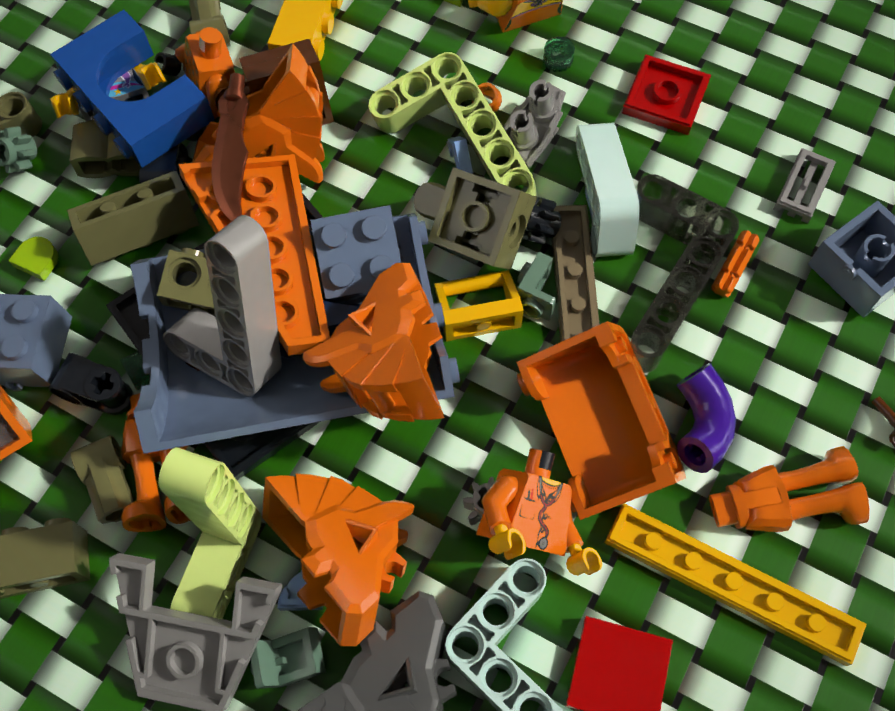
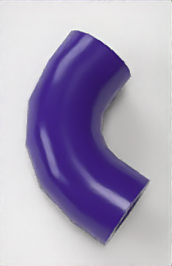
[676,363,736,473]

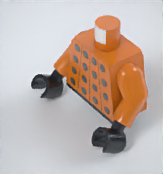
[154,27,235,142]

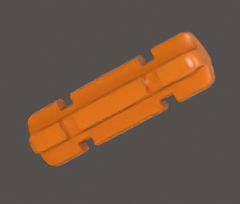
[711,230,760,298]

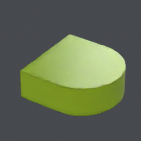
[9,237,59,281]

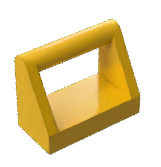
[434,270,524,342]

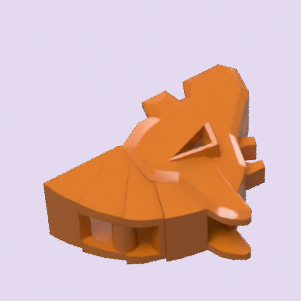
[192,44,325,183]
[303,263,445,422]
[262,474,414,646]

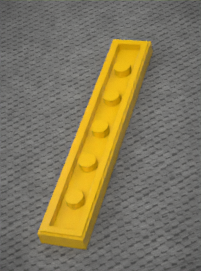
[604,503,867,666]

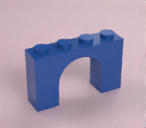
[50,9,215,168]

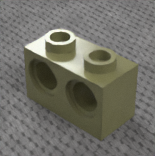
[157,248,216,317]

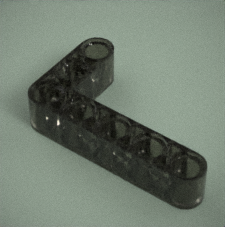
[630,174,739,373]

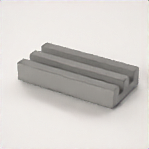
[773,148,836,224]

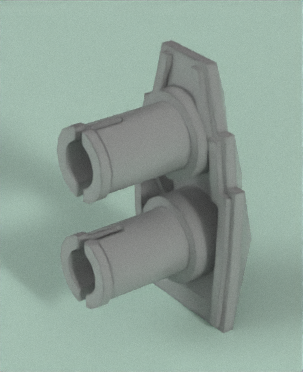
[503,79,566,169]

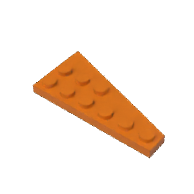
[178,154,330,356]

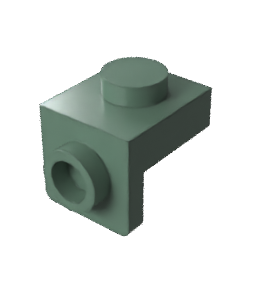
[517,252,556,321]
[250,627,326,689]

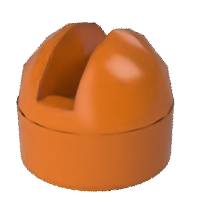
[472,83,502,113]

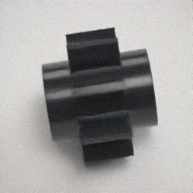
[522,196,562,245]

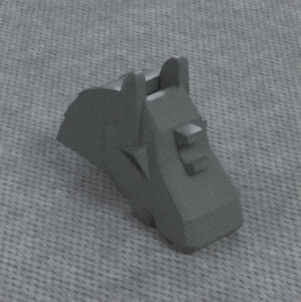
[298,591,457,711]

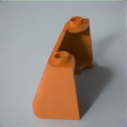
[516,321,686,520]

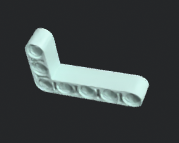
[445,558,564,711]

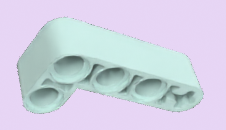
[576,123,639,257]

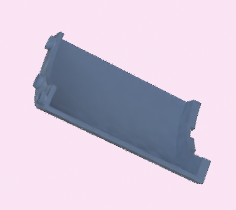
[130,213,460,454]

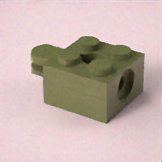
[414,167,537,270]

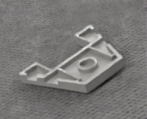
[109,553,282,711]

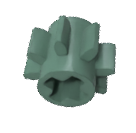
[0,126,37,173]

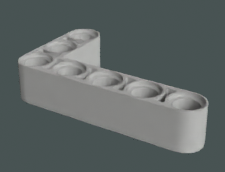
[163,215,282,397]

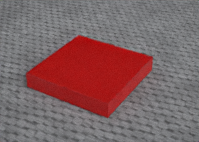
[621,54,711,135]
[565,616,673,711]

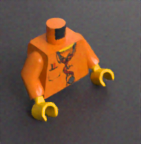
[476,448,602,576]

